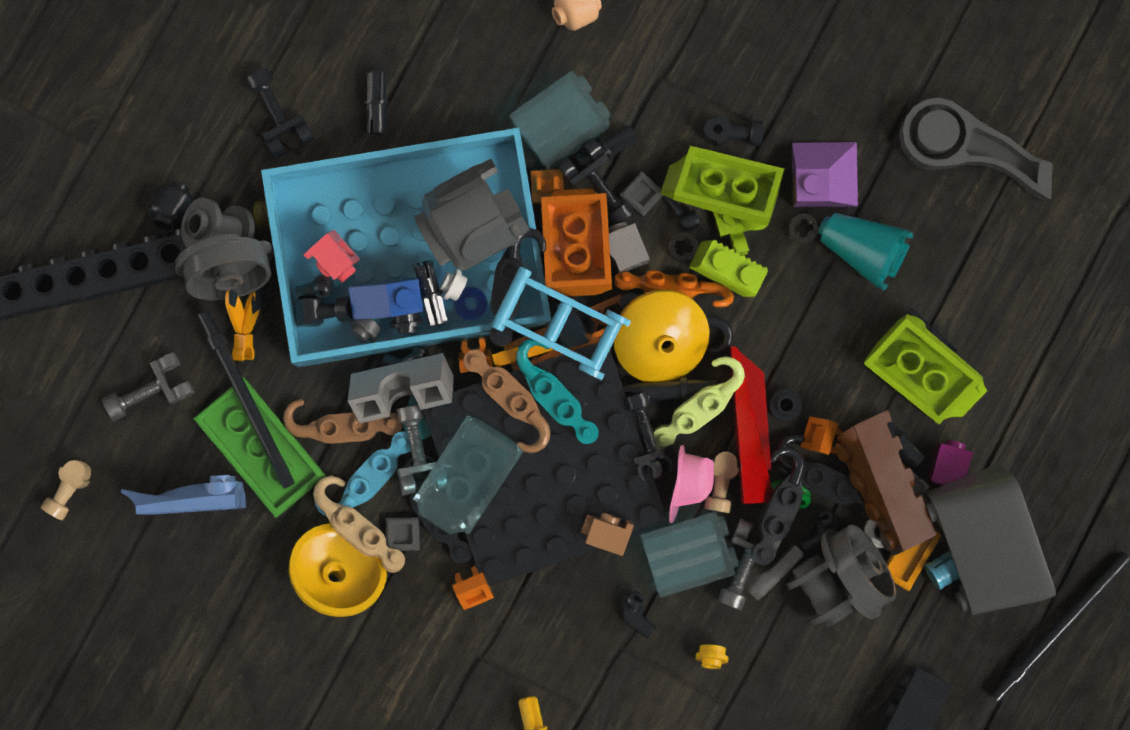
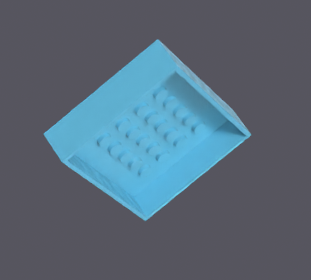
[261,128,551,367]

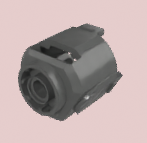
[414,159,530,271]

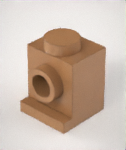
[581,512,634,556]

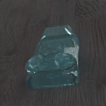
[413,415,523,535]

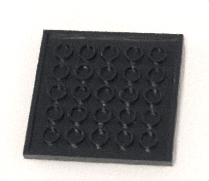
[423,342,669,586]

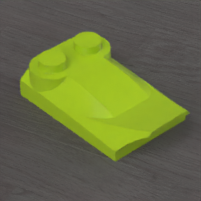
[660,146,784,231]
[864,314,987,424]

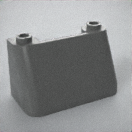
[925,464,1056,615]

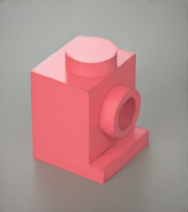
[303,230,360,283]

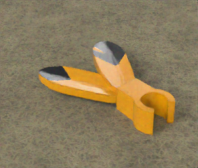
[225,289,262,361]

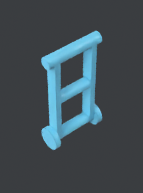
[491,266,631,380]

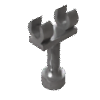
[102,352,195,421]
[396,405,448,495]
[717,518,781,610]

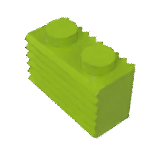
[689,240,768,297]

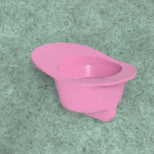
[669,445,714,524]

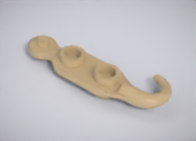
[313,476,405,573]

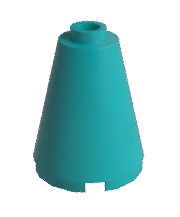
[818,213,913,291]

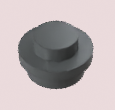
[350,318,381,343]

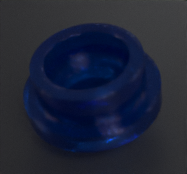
[454,287,488,320]

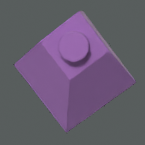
[792,142,858,207]

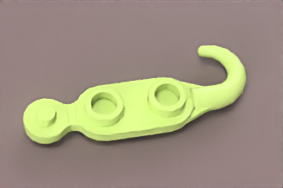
[653,356,745,447]

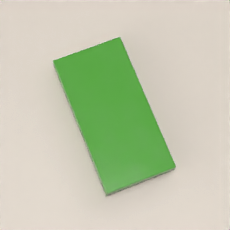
[193,377,327,518]

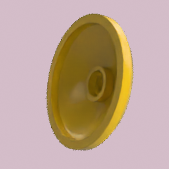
[613,289,709,382]
[289,523,387,617]

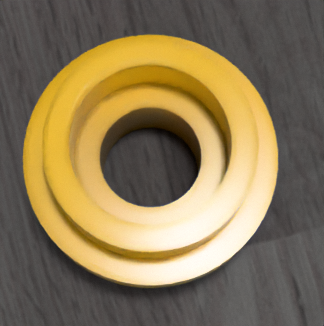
[695,645,728,669]

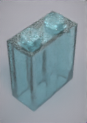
[509,71,611,170]
[640,512,739,598]

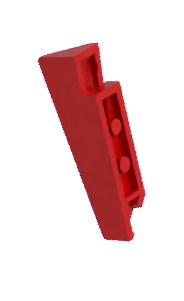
[729,346,773,504]

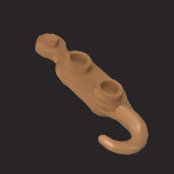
[464,349,551,453]
[283,399,403,444]

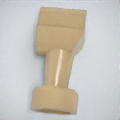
[704,452,739,513]
[40,460,91,520]

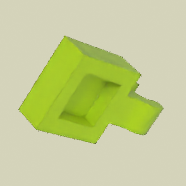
[713,212,749,255]

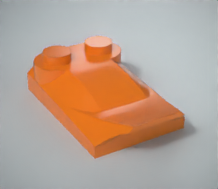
[541,188,612,296]

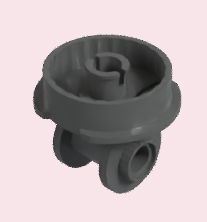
[175,198,273,301]
[786,525,896,627]

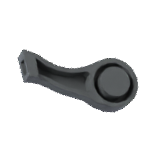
[899,98,1052,202]

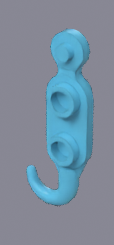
[314,431,412,517]

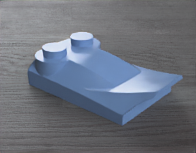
[121,475,246,515]

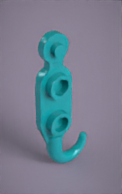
[516,338,599,444]

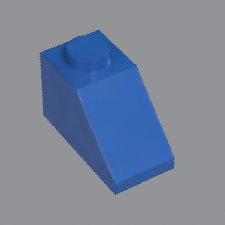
[348,276,423,320]

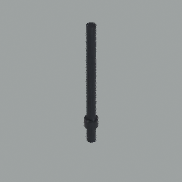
[197,310,296,489]
[990,552,1130,703]

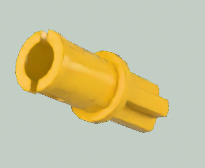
[518,696,548,730]

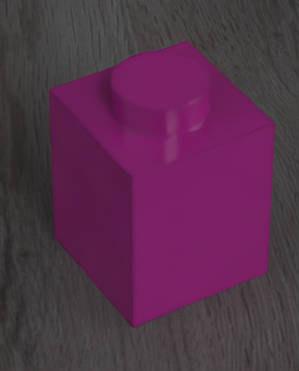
[926,440,973,486]

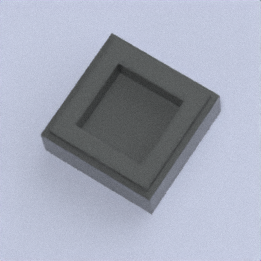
[620,171,663,217]
[386,518,420,551]

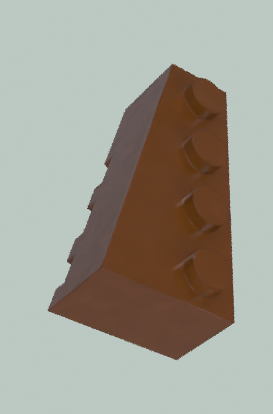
[834,410,937,556]

